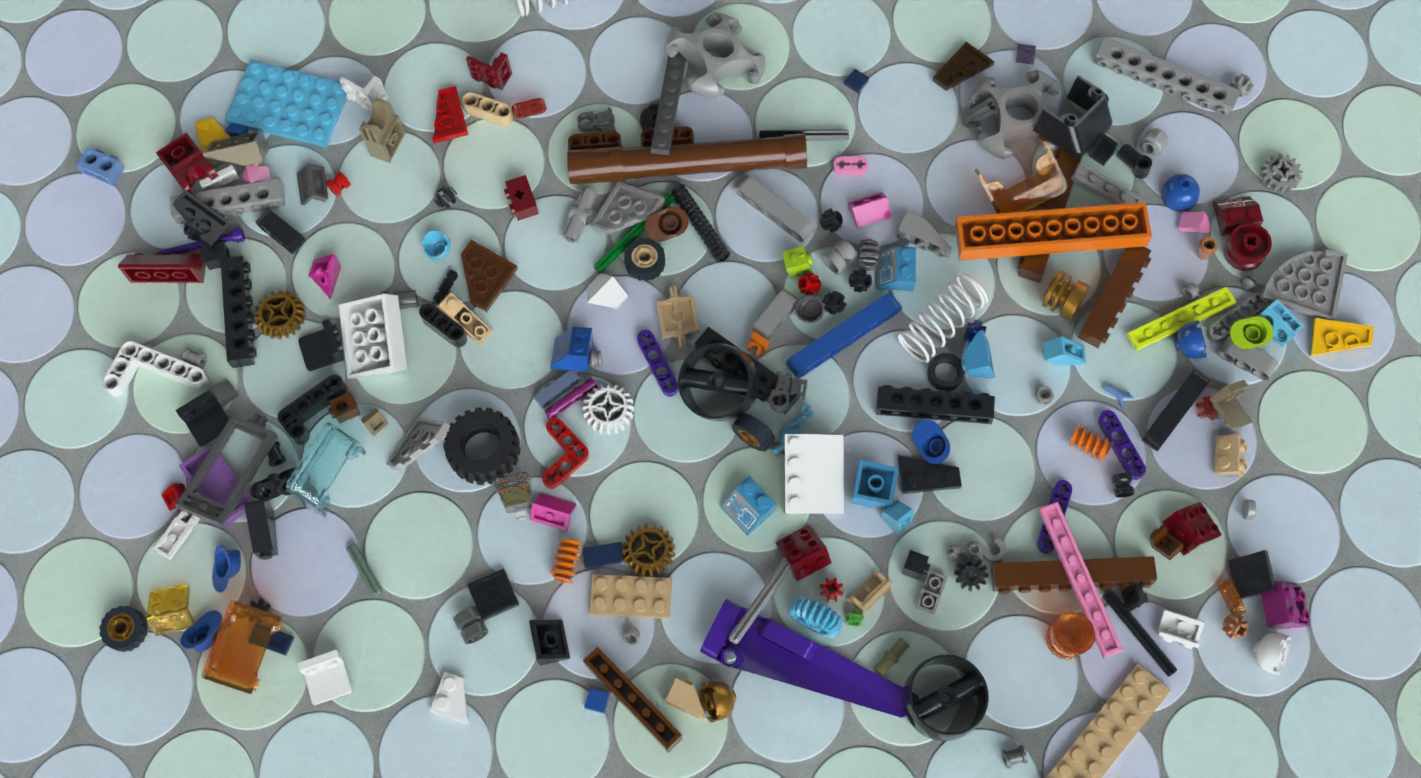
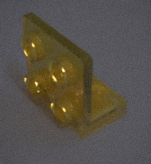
[147,584,195,636]

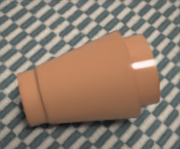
[1198,237,1218,260]

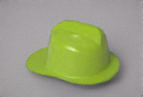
[1229,316,1274,349]

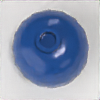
[1161,174,1200,212]
[1175,320,1207,359]

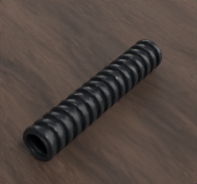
[671,184,730,262]

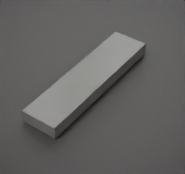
[1071,162,1143,205]

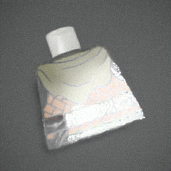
[492,471,533,520]

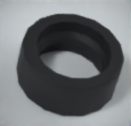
[927,353,965,391]

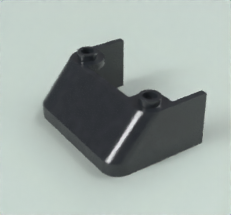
[1033,75,1113,158]

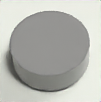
[1242,499,1256,520]

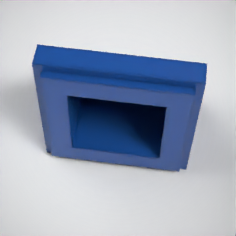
[225,123,249,137]

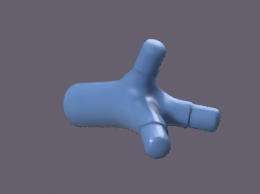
[1105,384,1134,408]

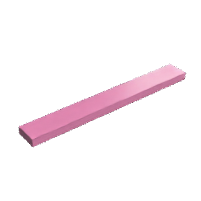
[1038,502,1123,658]

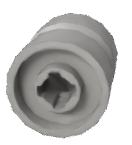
[822,239,858,275]

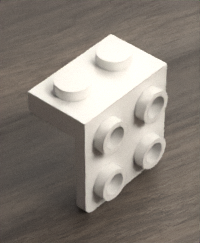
[339,75,388,111]

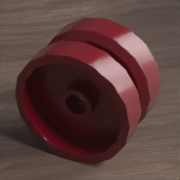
[1224,223,1272,271]

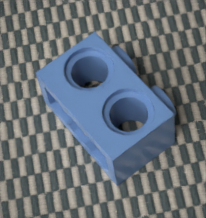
[76,147,124,186]

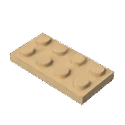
[589,574,672,619]

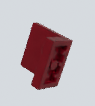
[466,52,512,90]
[1162,502,1222,556]

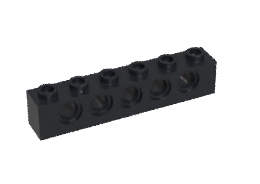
[220,256,257,368]
[694,326,800,415]
[876,385,995,424]

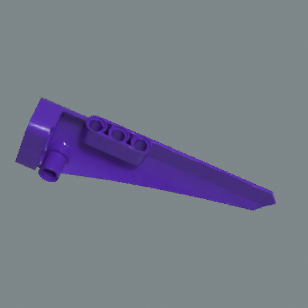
[700,599,919,718]

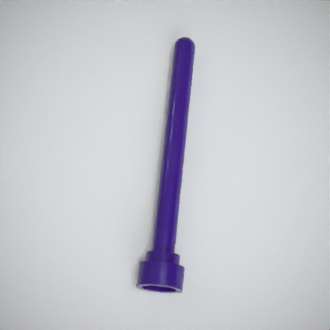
[157,227,245,255]

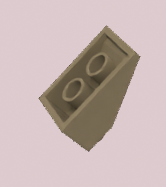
[203,130,269,166]

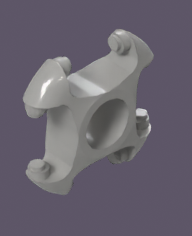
[664,12,765,98]
[969,70,1060,159]

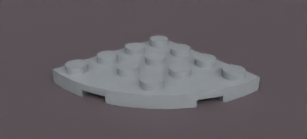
[1260,250,1348,321]

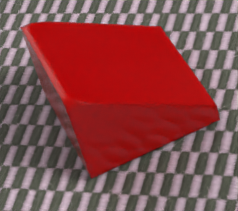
[161,483,186,511]

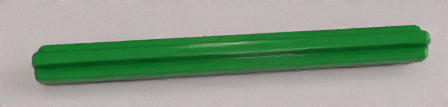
[594,193,674,273]

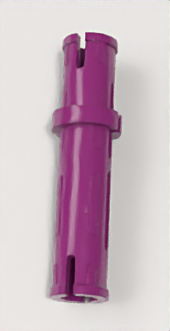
[544,378,598,419]

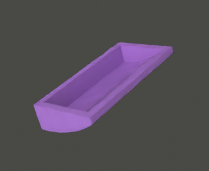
[179,444,254,529]

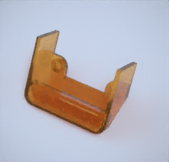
[974,135,1067,214]

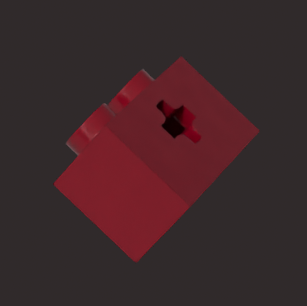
[504,175,539,221]

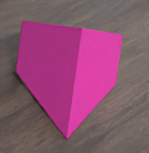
[308,254,341,300]

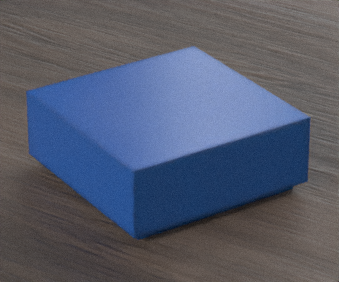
[584,688,610,714]

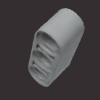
[752,289,798,341]
[1218,337,1278,381]

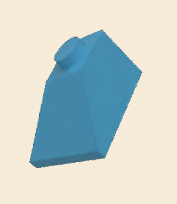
[961,330,995,379]

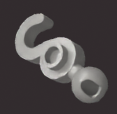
[946,539,1006,563]

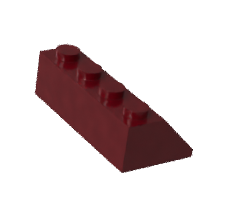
[118,253,206,283]

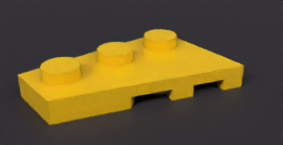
[1310,318,1374,356]

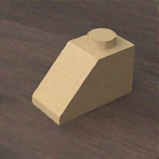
[665,678,705,721]

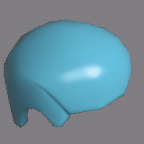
[422,230,451,260]

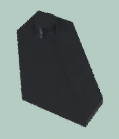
[244,499,278,560]

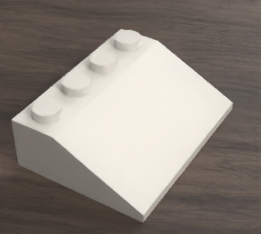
[338,294,407,379]
[785,434,844,514]

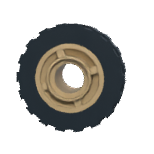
[624,238,665,281]

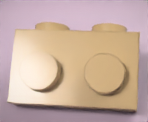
[1215,434,1247,477]

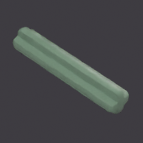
[346,543,382,596]

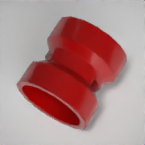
[325,171,351,196]

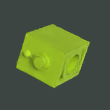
[782,246,813,278]

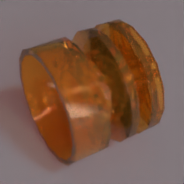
[1045,612,1095,660]

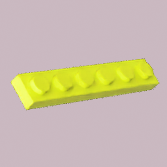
[1126,287,1236,351]

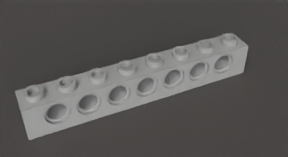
[1094,37,1241,117]

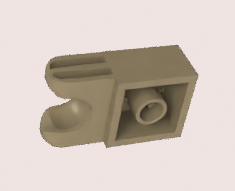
[359,97,405,163]

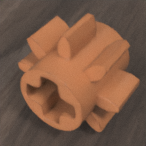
[1222,613,1249,639]

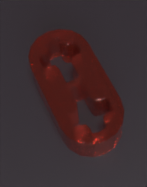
[512,98,547,119]

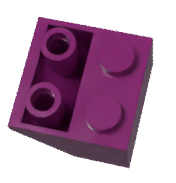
[1261,582,1310,629]

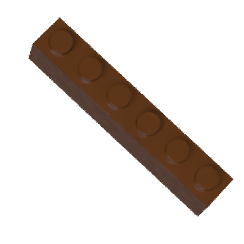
[1078,246,1152,348]
[583,647,683,753]

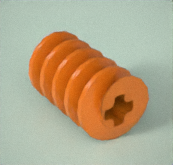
[1069,423,1114,462]
[550,539,584,584]

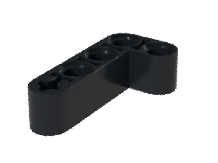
[277,374,347,445]

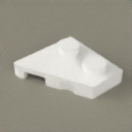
[430,672,468,724]

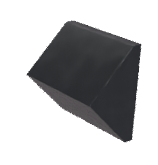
[529,620,570,666]

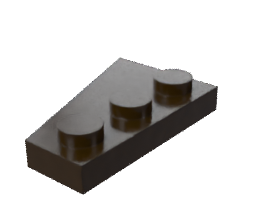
[932,42,995,91]

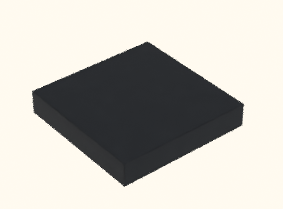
[1228,550,1276,600]
[467,569,519,621]

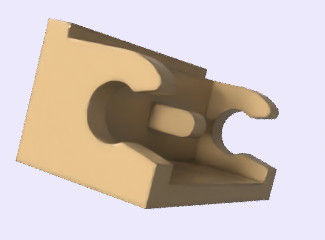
[847,570,892,615]

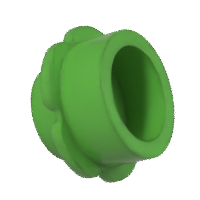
[845,610,864,626]

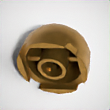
[699,680,736,723]

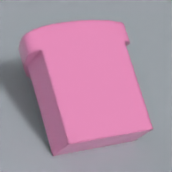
[241,165,272,185]
[1178,211,1210,233]

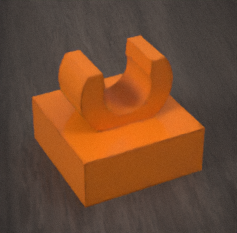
[747,331,770,357]

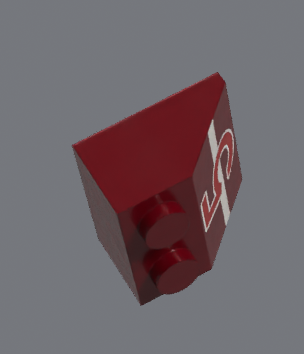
[1212,196,1263,235]

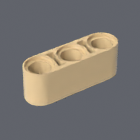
[462,92,514,126]

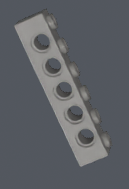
[170,179,286,224]

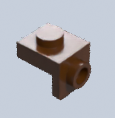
[1150,525,1184,560]

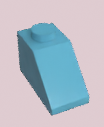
[1043,336,1086,365]
[881,500,915,535]

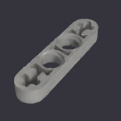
[1207,292,1269,342]

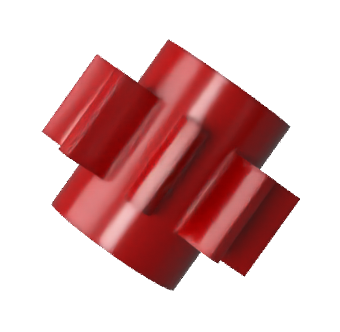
[798,272,821,296]
[819,577,843,603]

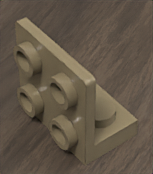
[1210,380,1252,430]

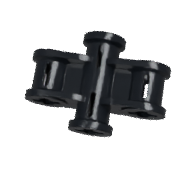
[250,467,310,501]

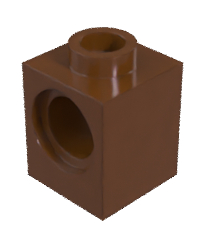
[328,392,361,423]

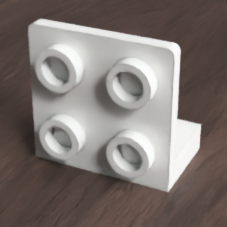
[297,649,352,705]

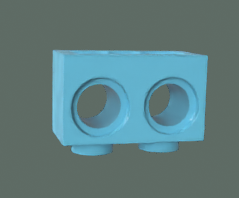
[1259,299,1305,347]

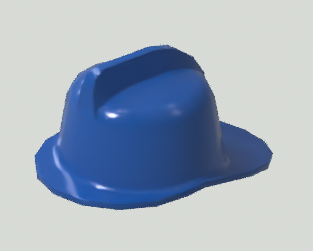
[912,420,950,464]
[212,545,241,592]
[180,610,222,652]

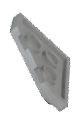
[591,182,665,234]
[386,417,450,471]

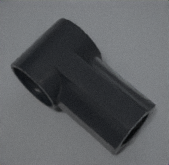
[1116,144,1152,179]

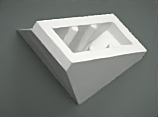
[587,273,628,310]

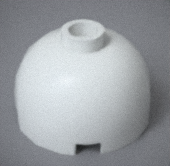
[1253,633,1291,675]

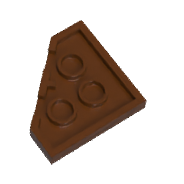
[461,240,518,313]

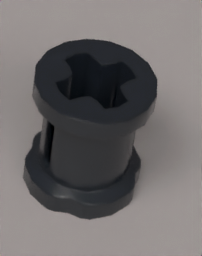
[267,441,286,467]

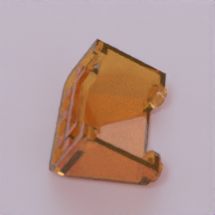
[201,600,282,694]

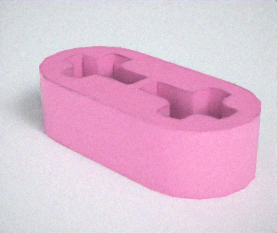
[833,156,868,175]

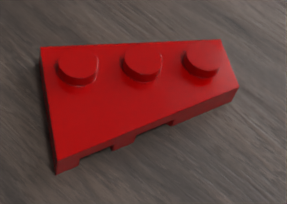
[433,86,469,144]

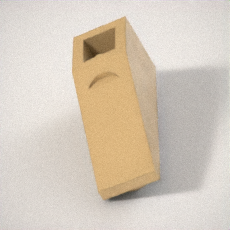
[436,292,492,345]

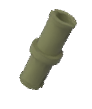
[874,638,910,676]

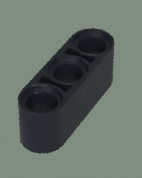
[255,209,306,254]
[419,304,467,347]

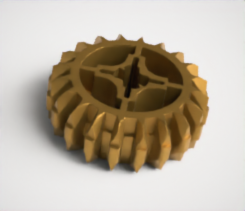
[254,290,306,340]
[622,523,676,577]

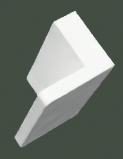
[199,162,240,191]

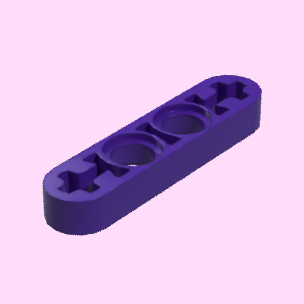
[637,330,678,397]
[1098,410,1146,480]
[1037,480,1072,554]

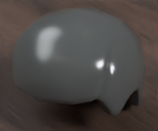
[795,295,824,323]

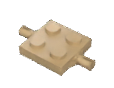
[656,286,700,348]

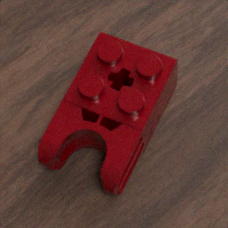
[156,132,219,194]

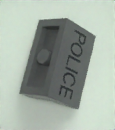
[297,163,328,206]

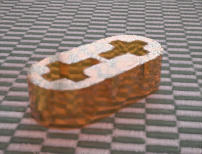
[1218,578,1246,617]

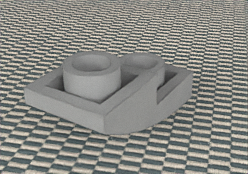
[915,570,948,614]

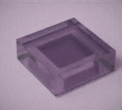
[1016,44,1036,64]

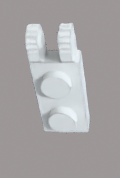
[153,511,201,561]

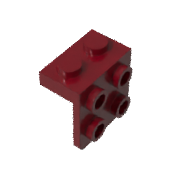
[776,525,832,581]

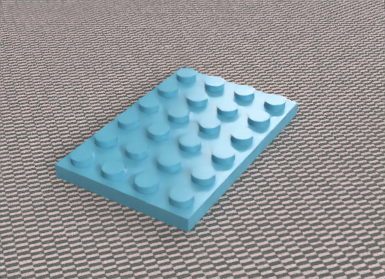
[225,60,347,148]

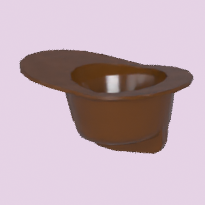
[645,207,689,242]

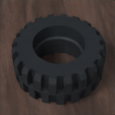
[443,407,521,485]

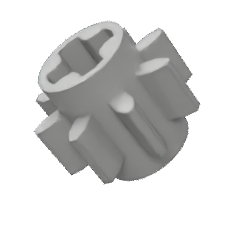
[1229,74,1254,97]

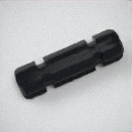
[433,269,458,303]

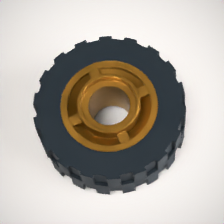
[731,413,775,452]
[99,606,148,652]

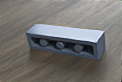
[534,370,580,409]

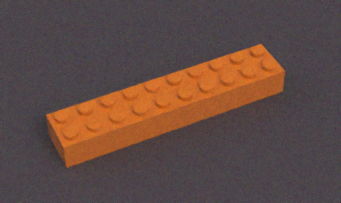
[955,202,1152,261]

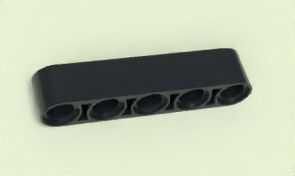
[1141,369,1210,452]

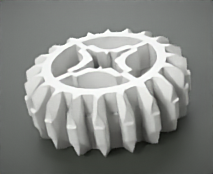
[582,383,635,435]

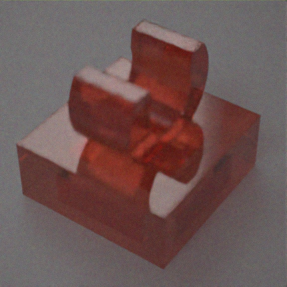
[1196,396,1219,420]

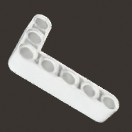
[102,341,210,396]

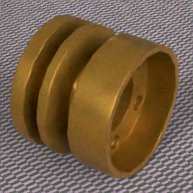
[1042,271,1090,321]

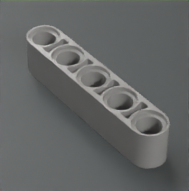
[734,175,815,242]

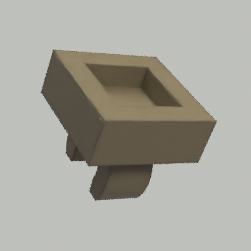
[361,408,388,436]

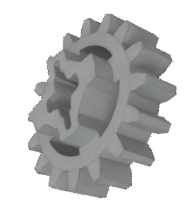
[1260,153,1303,193]

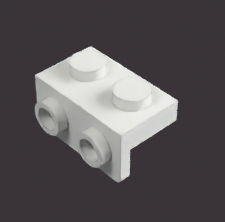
[1157,609,1205,649]

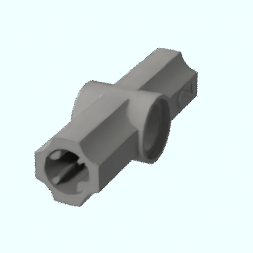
[562,187,597,243]

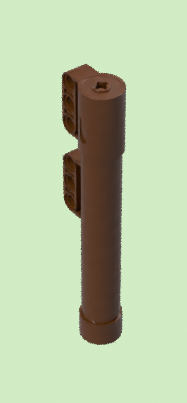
[567,126,807,185]

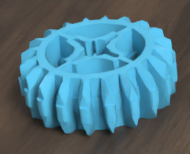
[789,597,843,637]

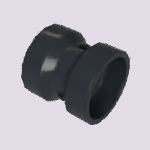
[1112,473,1135,498]

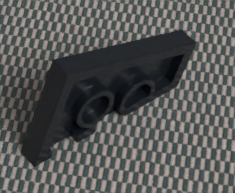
[897,455,962,494]

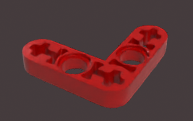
[542,418,589,489]

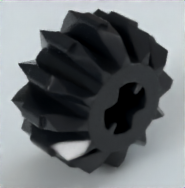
[954,557,989,591]

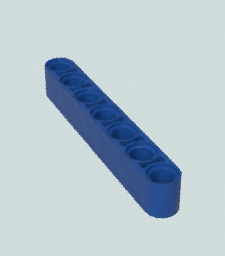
[785,293,902,379]

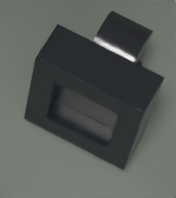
[1122,583,1149,611]

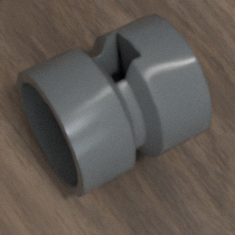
[453,607,489,644]

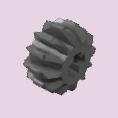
[857,239,879,271]

